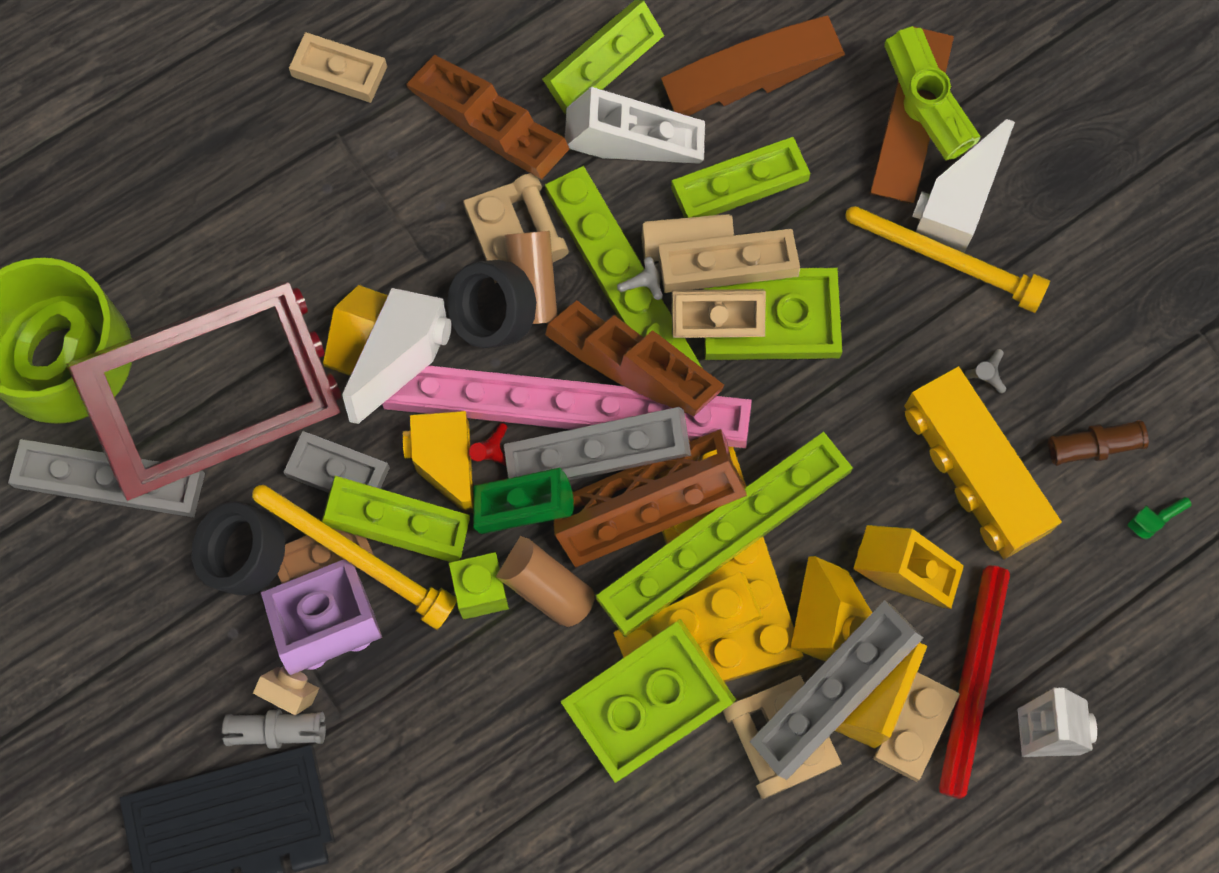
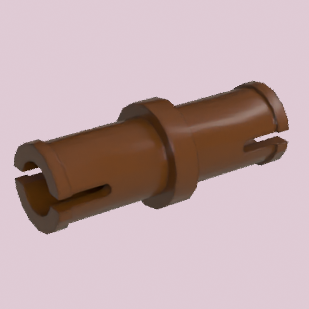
[1048,420,1149,466]

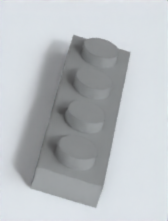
[504,407,691,480]
[8,439,205,517]
[750,600,924,780]

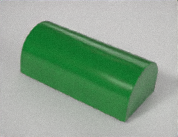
[474,467,574,534]

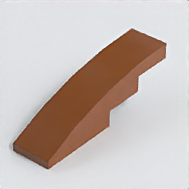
[661,15,845,116]
[870,27,954,204]
[406,55,570,180]
[545,300,724,416]

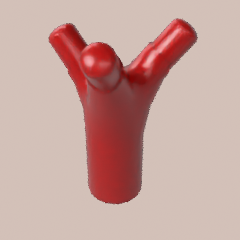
[469,423,508,467]

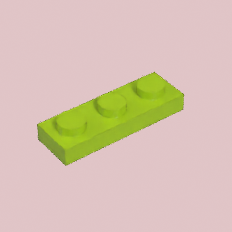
[542,0,664,114]
[671,137,811,218]
[322,476,470,562]

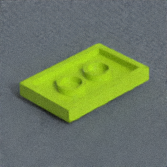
[703,268,842,360]
[561,619,736,783]

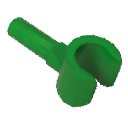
[1127,497,1192,540]

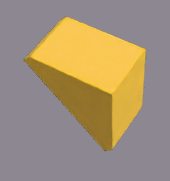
[323,285,388,376]

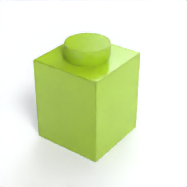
[449,552,509,620]

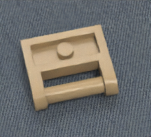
[463,173,569,283]
[723,675,842,799]

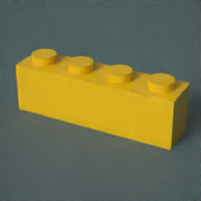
[904,366,1062,560]

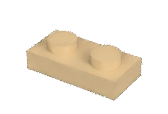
[289,32,387,103]
[873,672,960,782]

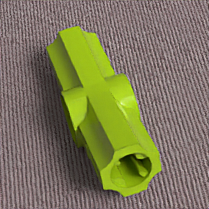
[884,26,981,160]

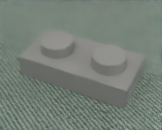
[284,431,390,493]

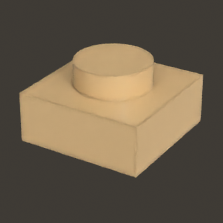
[253,667,319,715]

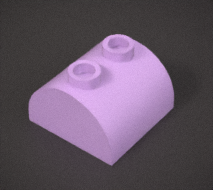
[261,559,382,675]

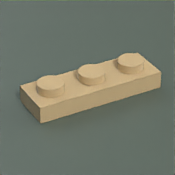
[658,229,800,293]

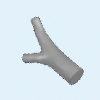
[617,257,663,300]
[965,349,1006,393]

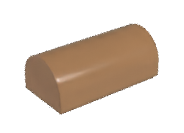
[505,231,557,324]
[496,536,594,627]

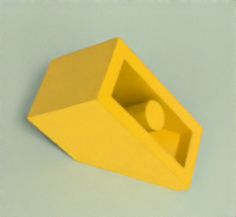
[403,411,474,513]
[853,525,964,609]
[791,556,872,661]

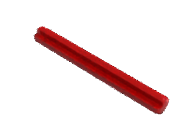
[939,565,1010,798]

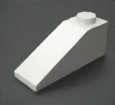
[565,87,705,164]
[912,119,1015,253]
[342,288,451,424]
[1017,688,1097,757]

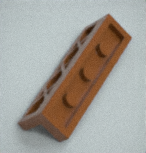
[554,429,747,568]

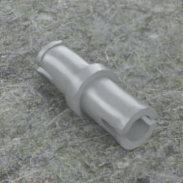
[222,709,326,749]

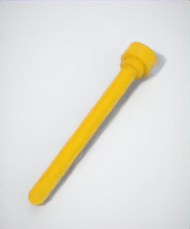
[845,206,1050,313]
[252,485,457,630]

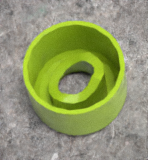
[0,258,132,424]

